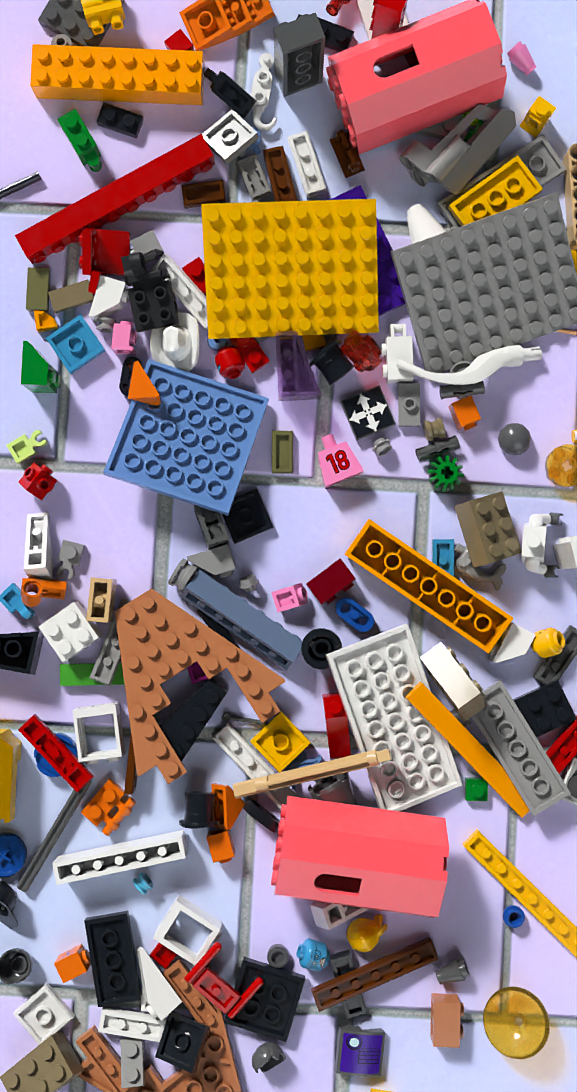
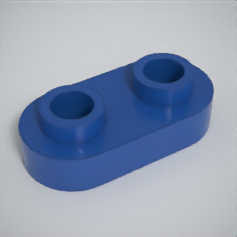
[335,597,374,632]

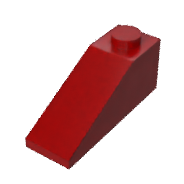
[322,692,351,759]

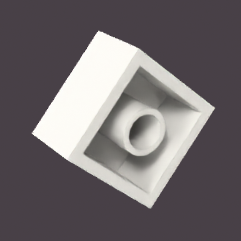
[38,601,103,662]

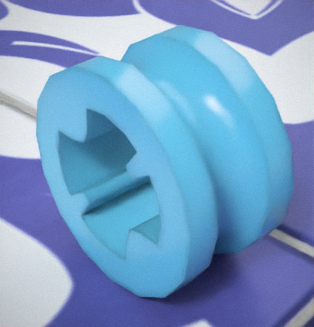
[133,872,154,895]

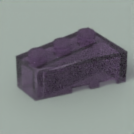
[275,331,322,401]

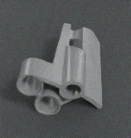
[399,104,516,195]

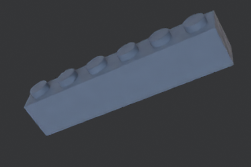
[181,570,302,670]

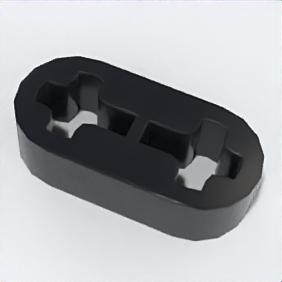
[119,356,143,397]
[243,798,280,833]

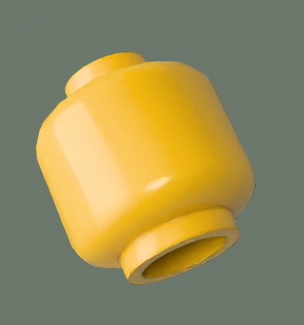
[531,627,565,658]

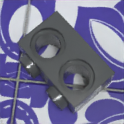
[194,505,229,550]

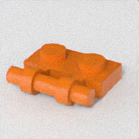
[81,778,137,836]

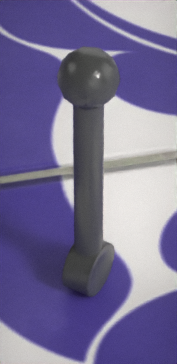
[222,712,267,727]

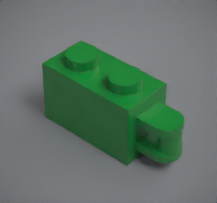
[57,109,102,172]

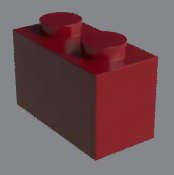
[306,558,356,605]

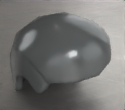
[498,423,532,455]
[0,948,33,985]
[252,1042,286,1073]

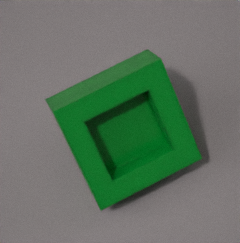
[465,777,488,801]

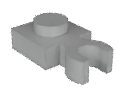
[57,540,85,579]

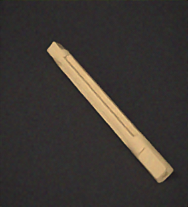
[232,749,392,798]

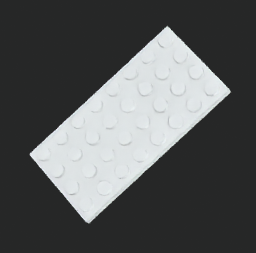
[326,624,462,811]

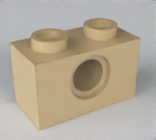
[86,577,117,623]

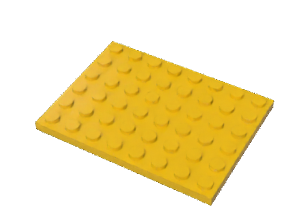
[201,199,379,339]

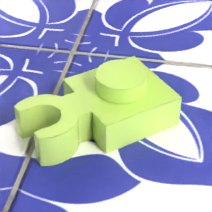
[6,430,48,464]

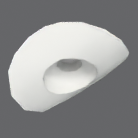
[150,312,199,372]

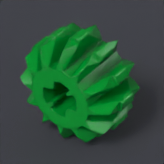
[427,455,464,492]

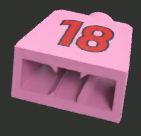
[317,434,364,488]

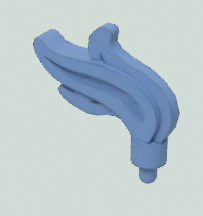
[286,751,322,790]

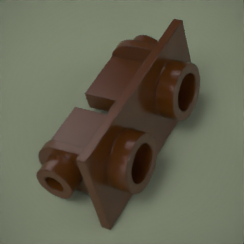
[329,129,365,178]

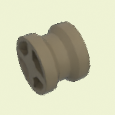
[423,417,445,442]

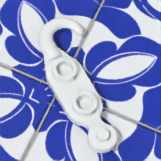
[251,53,277,131]

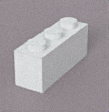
[553,535,577,569]

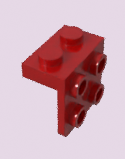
[79,228,131,275]

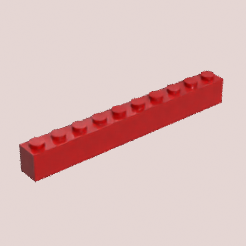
[14,134,215,264]

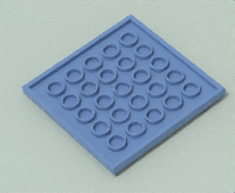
[103,359,269,516]

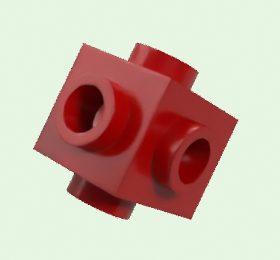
[18,462,58,501]

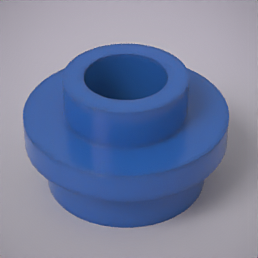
[502,905,525,928]

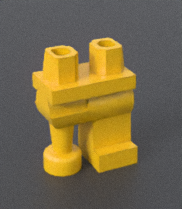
[81,0,126,35]

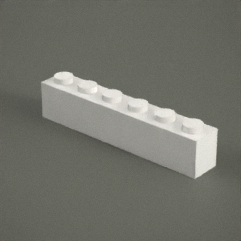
[52,830,188,885]

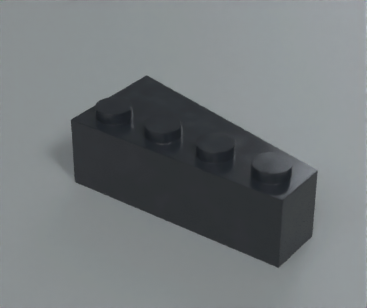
[0,631,44,675]
[160,678,229,761]

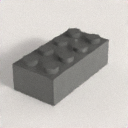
[273,12,325,97]

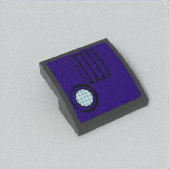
[334,1026,385,1077]

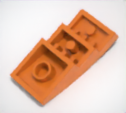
[179,0,275,51]

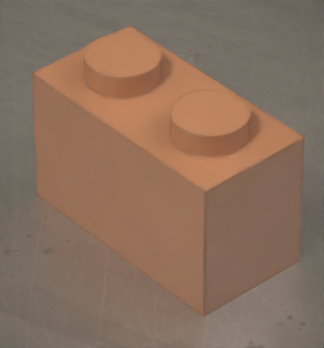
[430,993,464,1048]

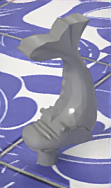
[454,543,506,591]

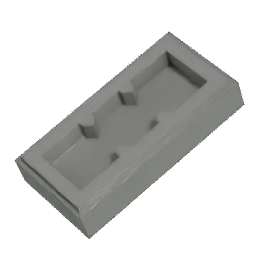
[236,153,272,201]
[398,383,420,427]

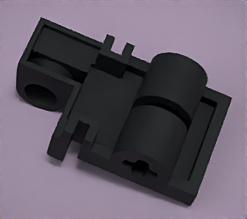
[121,252,179,332]

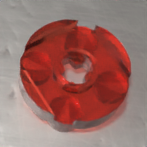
[341,331,382,372]

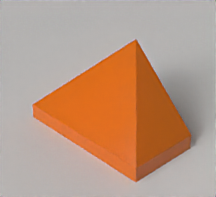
[128,360,161,406]
[211,783,245,830]

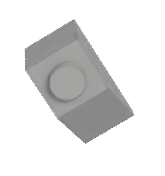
[187,544,236,578]

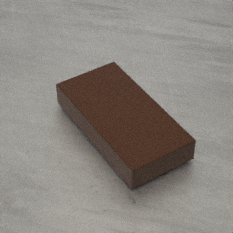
[181,180,226,209]

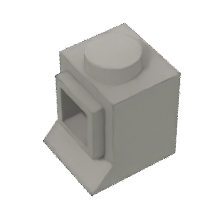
[130,230,164,264]

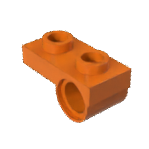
[20,577,67,607]

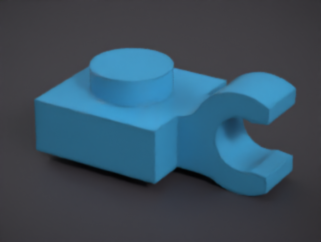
[0,583,36,620]

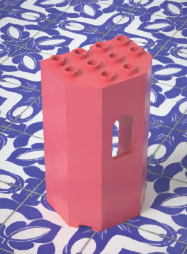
[326,0,507,154]
[271,796,449,918]

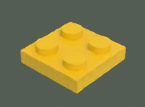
[250,711,311,772]

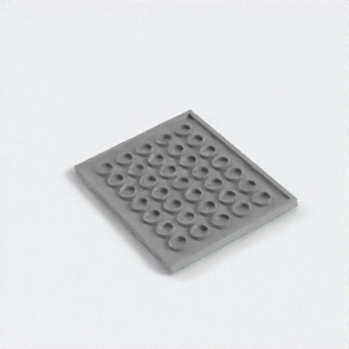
[390,193,577,373]

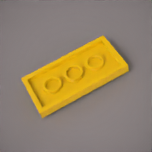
[448,155,543,226]

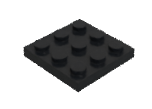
[224,957,305,1042]

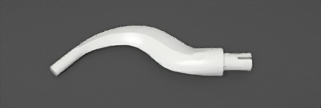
[396,345,542,385]

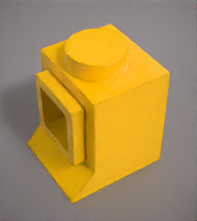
[520,96,556,138]

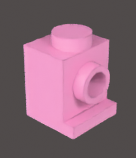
[111,321,137,356]

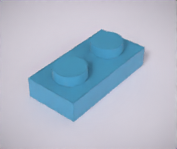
[432,539,454,577]

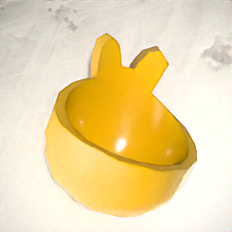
[346,914,388,952]

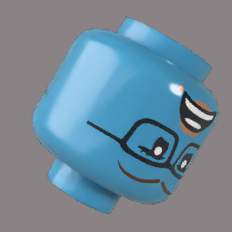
[296,938,330,972]

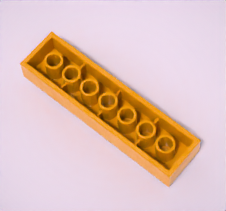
[30,44,205,105]
[344,519,513,654]

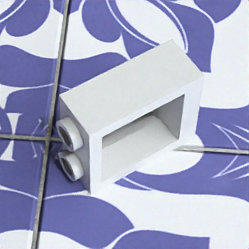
[72,702,125,765]
[153,895,223,965]

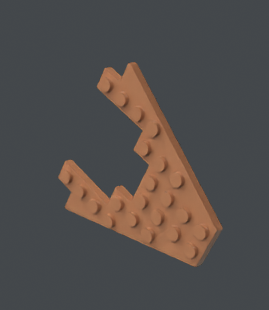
[115,588,286,784]
[76,959,243,1092]

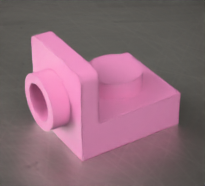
[271,583,308,613]

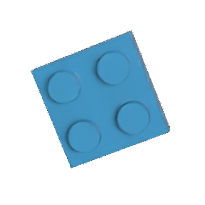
[46,314,106,374]

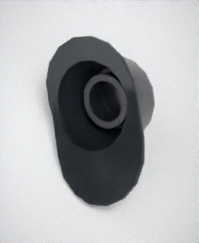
[0,880,18,928]

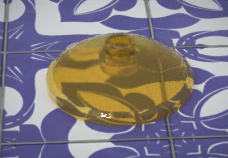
[483,986,550,1059]

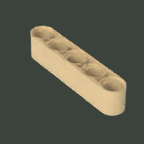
[563,143,577,251]

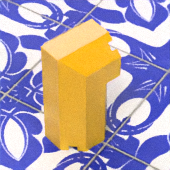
[0,729,22,823]

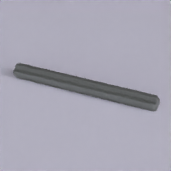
[17,780,92,892]

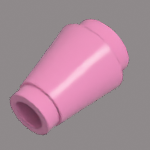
[507,41,537,76]

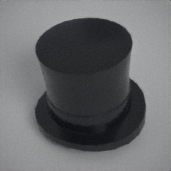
[308,340,354,386]
[301,628,342,669]
[179,791,220,829]

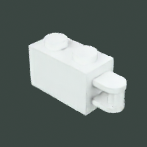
[381,324,414,384]

